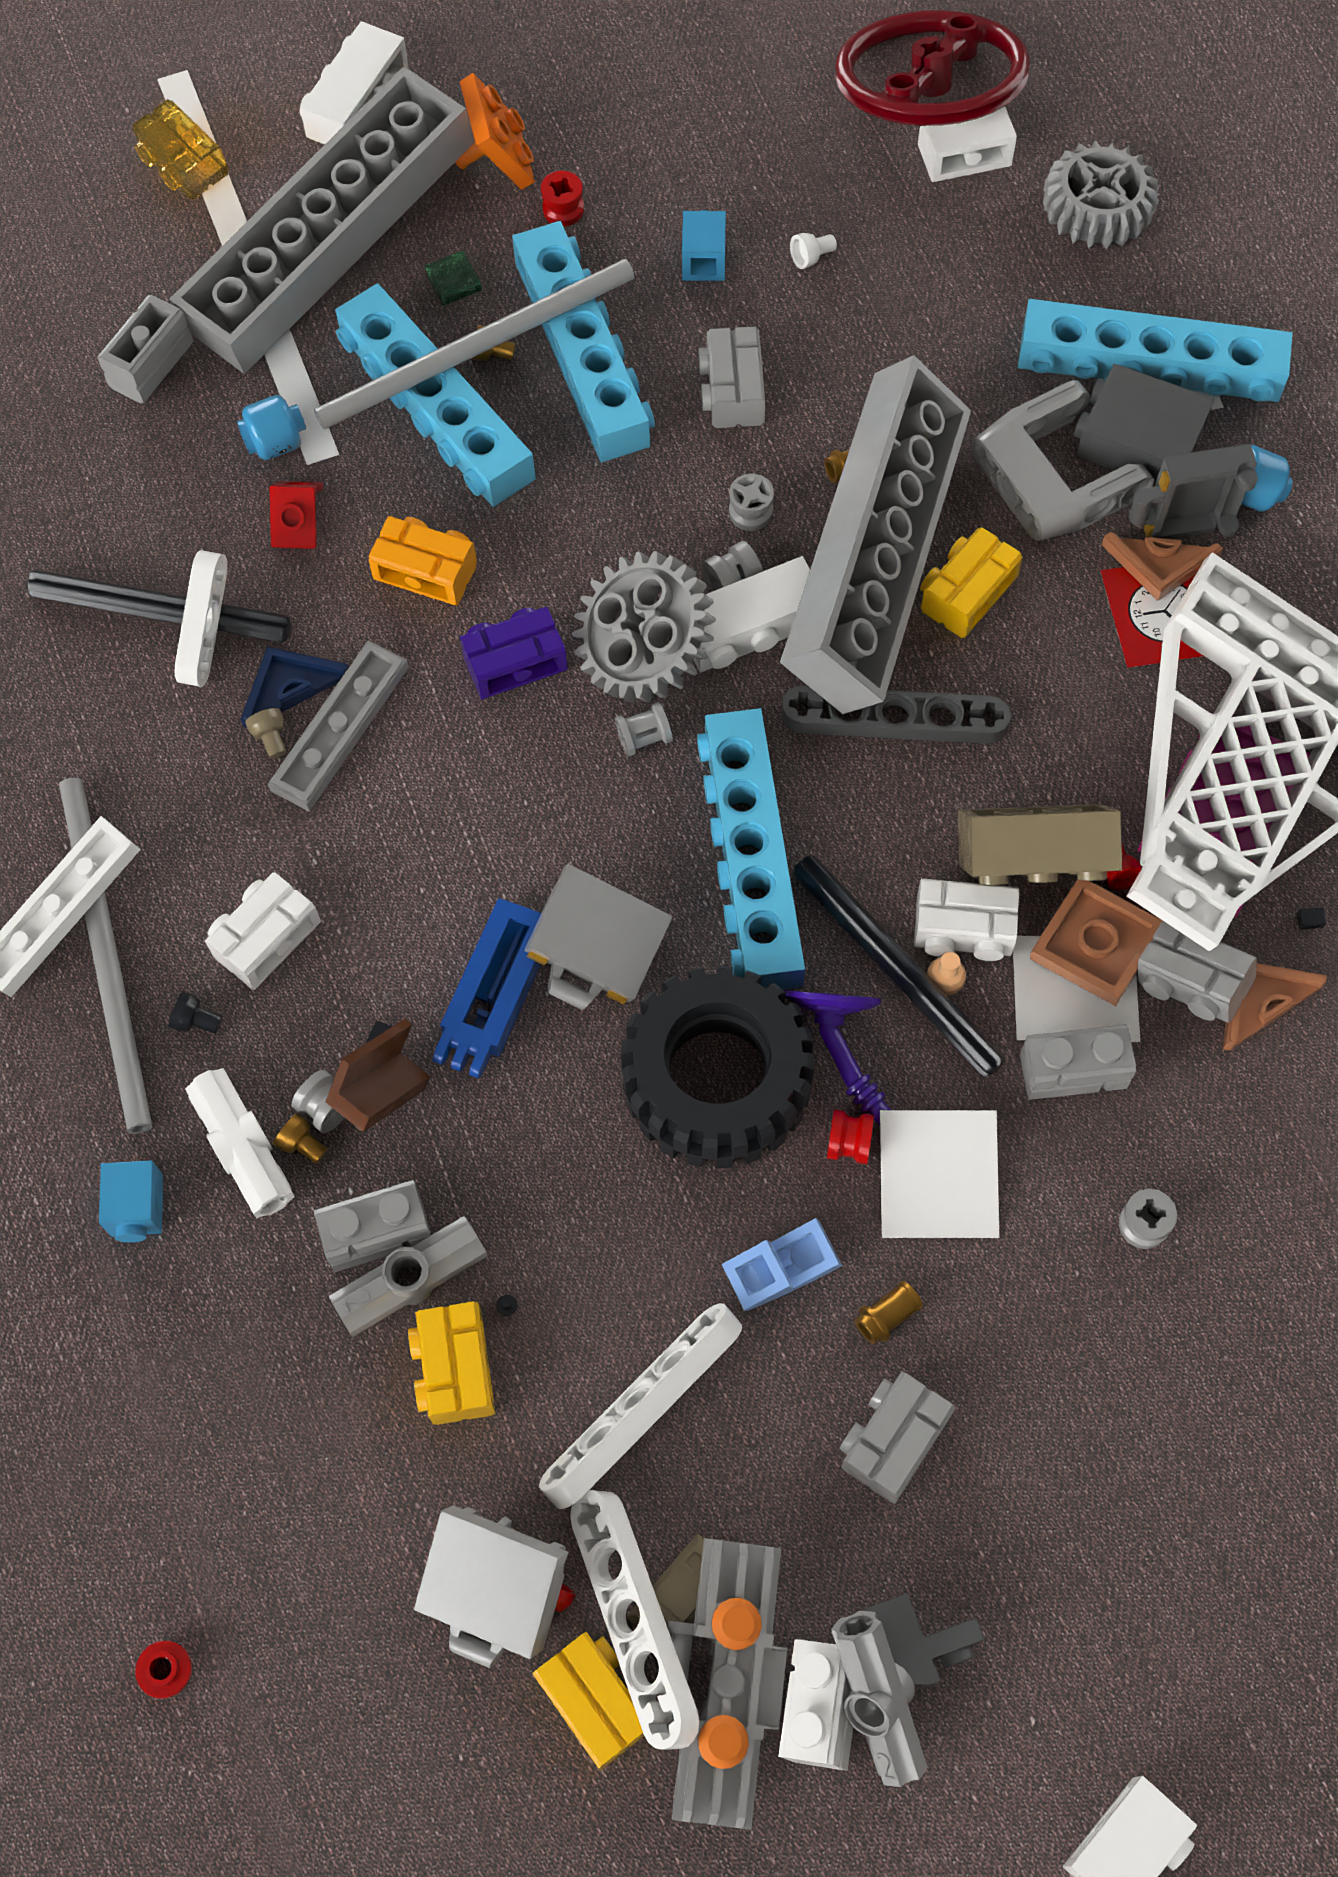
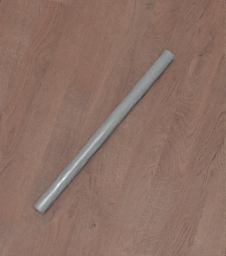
[314,259,634,430]
[59,778,152,1134]

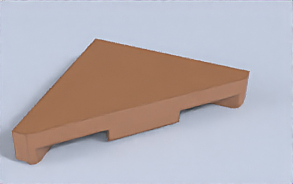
[1102,532,1223,601]
[1223,963,1327,1050]

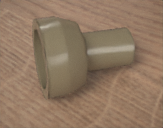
[245,708,287,759]

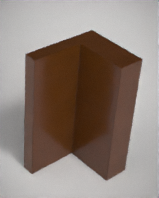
[325,1019,430,1132]

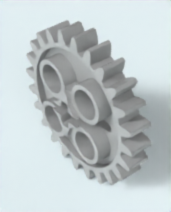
[572,551,716,703]

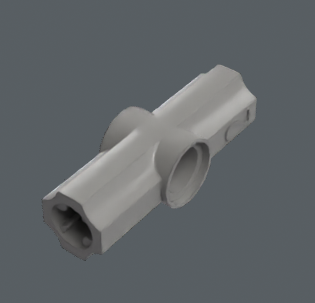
[329,1216,488,1337]
[831,1611,928,1787]

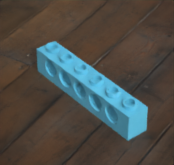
[512,221,655,463]
[335,283,536,507]
[1017,299,1292,402]
[697,708,805,990]

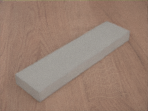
[268,640,409,812]

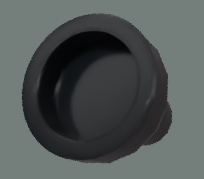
[168,991,223,1034]

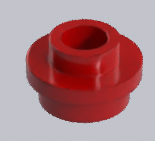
[135,1641,192,1699]

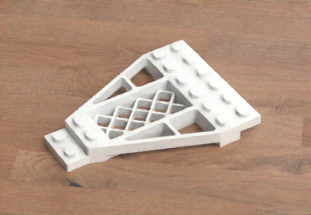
[1127,552,1338,951]

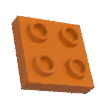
[455,73,535,190]

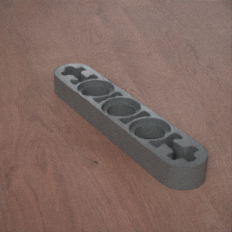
[781,685,1011,744]

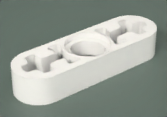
[175,550,227,687]

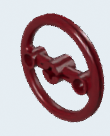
[835,10,1030,126]

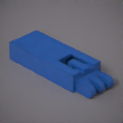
[432,898,541,1079]

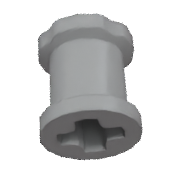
[614,702,673,757]

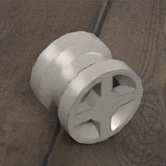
[729,473,774,531]
[291,1070,345,1134]
[1118,1188,1177,1249]

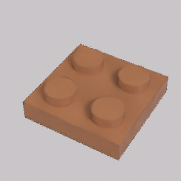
[1030,879,1163,1006]

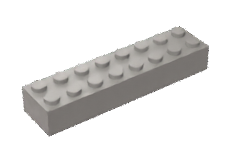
[169,66,475,374]
[780,355,971,714]

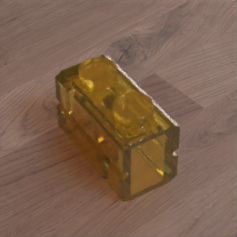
[132,99,229,200]

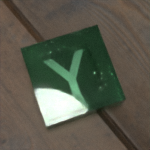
[424,250,482,306]

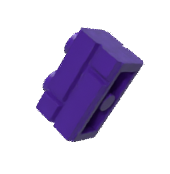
[459,606,568,700]

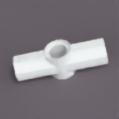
[185,1068,295,1219]

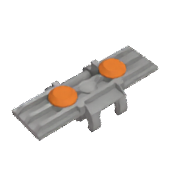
[664,1538,788,1830]

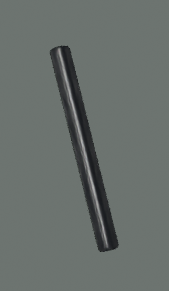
[26,570,291,642]
[794,855,1005,1077]

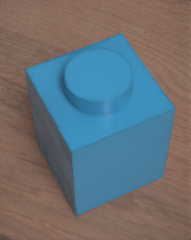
[682,210,726,281]
[99,1160,163,1242]

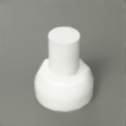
[790,233,837,269]

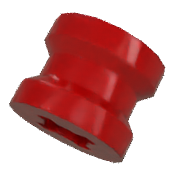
[540,170,584,227]
[827,1109,874,1165]

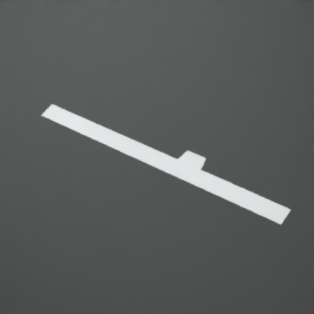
[157,70,339,465]

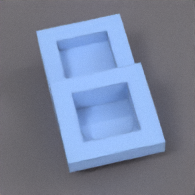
[722,1218,842,1311]

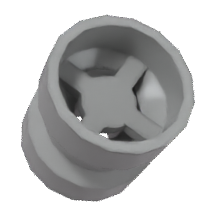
[702,541,763,592]

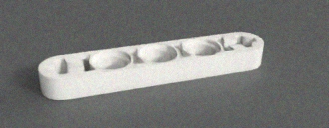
[539,1303,742,1509]
[570,1490,699,1750]

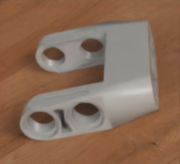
[972,380,1155,541]

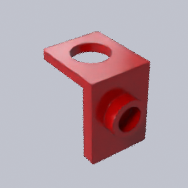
[269,481,324,549]

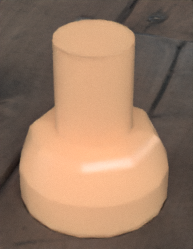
[927,952,966,996]

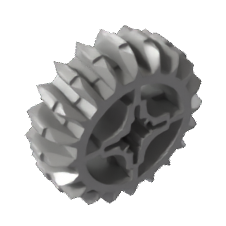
[1043,140,1159,250]

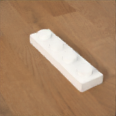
[0,816,141,997]

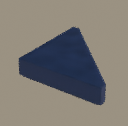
[240,646,349,728]

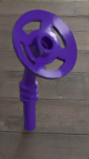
[784,990,891,1126]

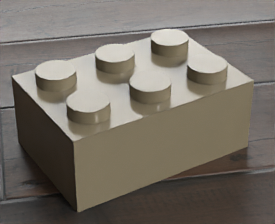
[958,804,1122,885]

